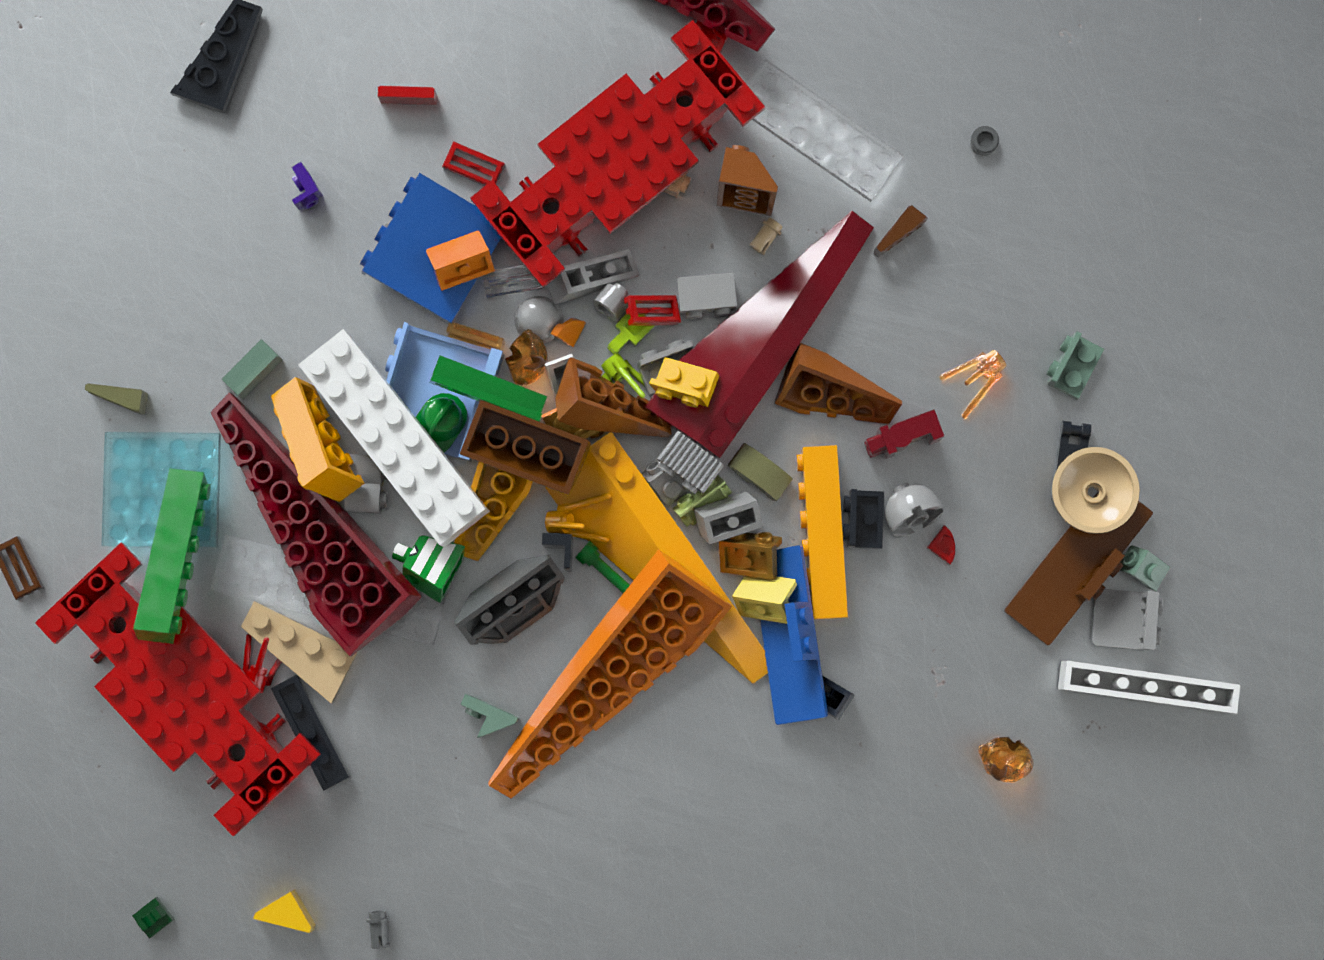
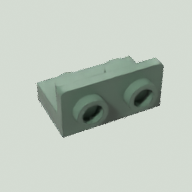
[1046,331,1104,400]

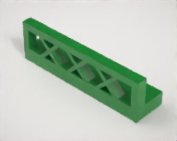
[429,355,547,422]

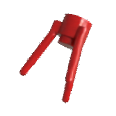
[242,633,282,693]

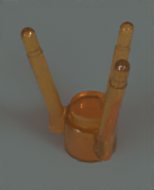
[939,349,1007,418]

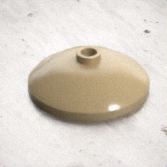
[1052,447,1140,534]

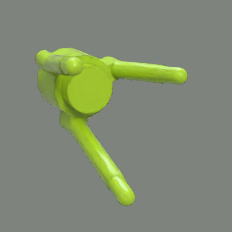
[601,353,645,398]

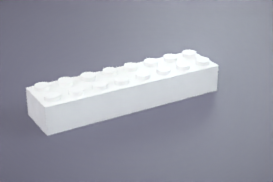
[298,329,490,547]

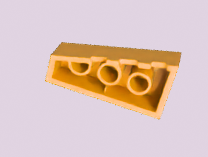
[271,377,365,502]

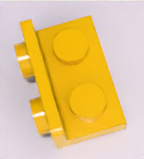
[649,357,720,408]

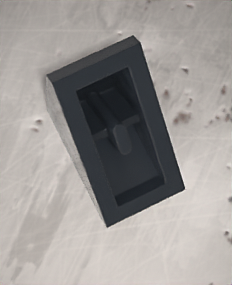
[822,675,855,720]

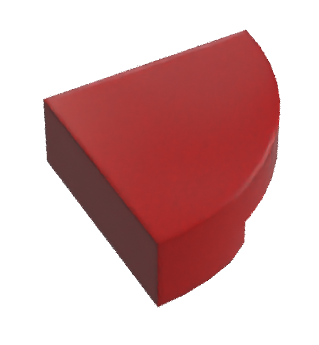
[927,525,955,565]

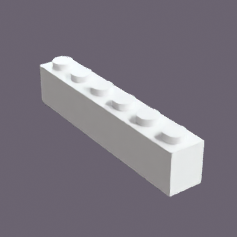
[1058,661,1240,714]

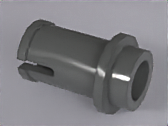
[366,910,390,949]

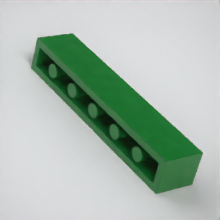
[133,468,211,644]

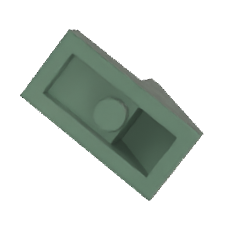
[460,694,519,738]

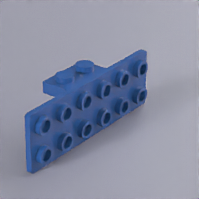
[760,545,828,725]

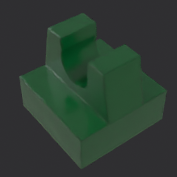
[132,897,175,939]

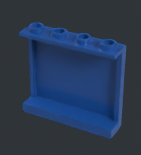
[360,172,501,325]

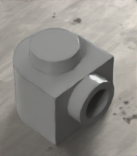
[593,283,629,323]

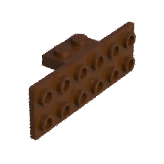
[1004,492,1153,646]

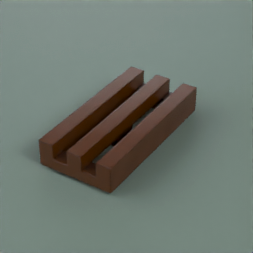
[0,536,44,600]

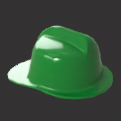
[416,393,467,453]

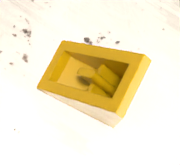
[253,889,316,933]

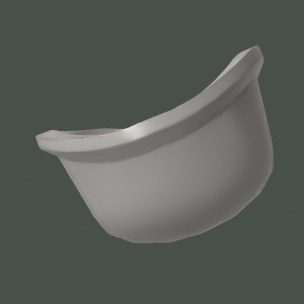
[514,296,564,345]

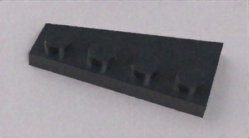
[170,0,263,113]

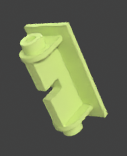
[672,475,732,527]

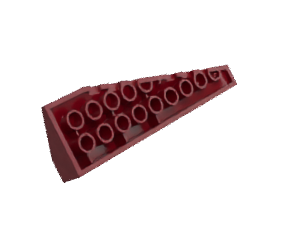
[210,392,422,656]

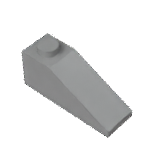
[547,249,640,305]

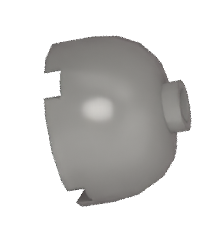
[885,483,944,537]

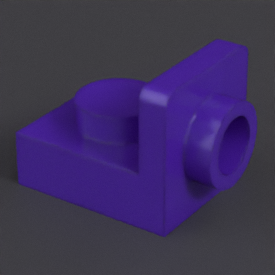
[291,162,323,210]

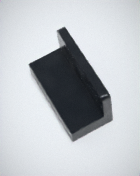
[542,533,574,572]

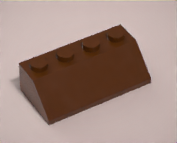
[460,400,591,495]

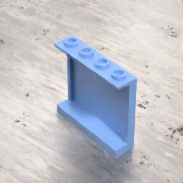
[385,322,505,463]

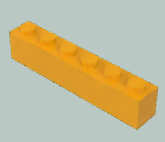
[796,445,848,620]

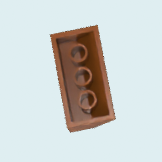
[716,145,778,216]

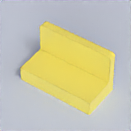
[732,576,797,624]

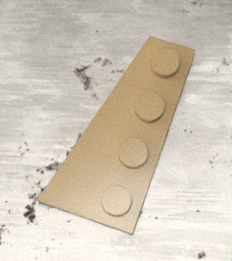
[241,601,358,704]

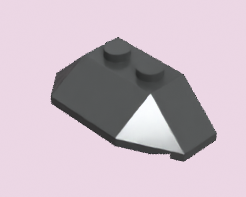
[454,555,565,645]

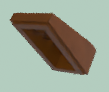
[874,205,928,257]

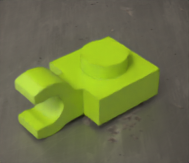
[607,314,655,355]

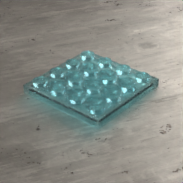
[101,432,221,547]

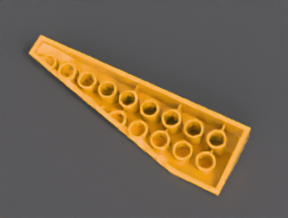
[544,432,768,684]

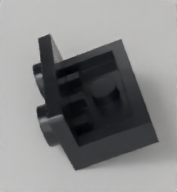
[843,489,884,549]

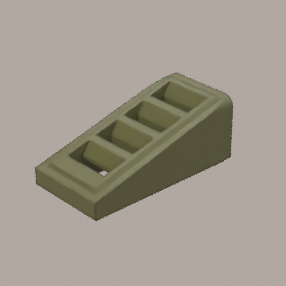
[85,383,148,415]

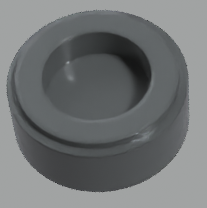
[970,126,999,156]

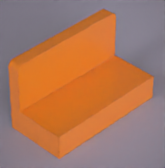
[426,231,495,291]

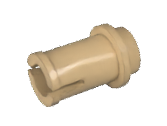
[749,217,783,255]

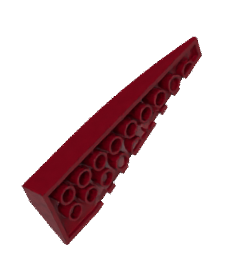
[645,211,874,458]

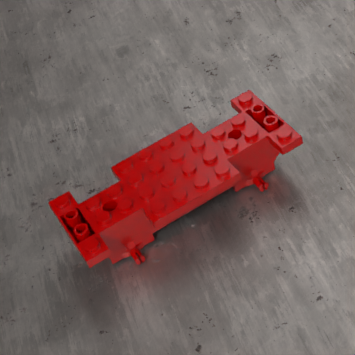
[470,20,765,288]
[35,542,321,837]

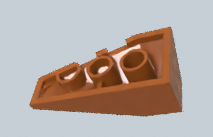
[774,343,902,424]

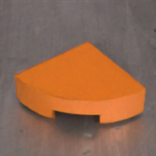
[550,318,586,347]

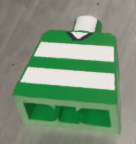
[392,535,465,603]

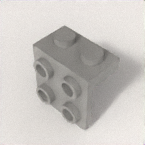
[1092,589,1163,650]

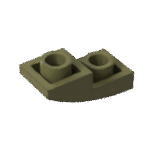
[727,443,793,501]

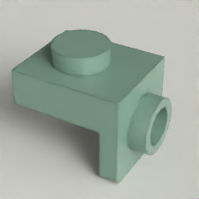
[1120,545,1170,591]

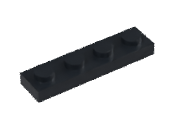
[271,675,350,791]

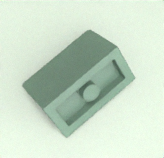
[221,339,283,400]

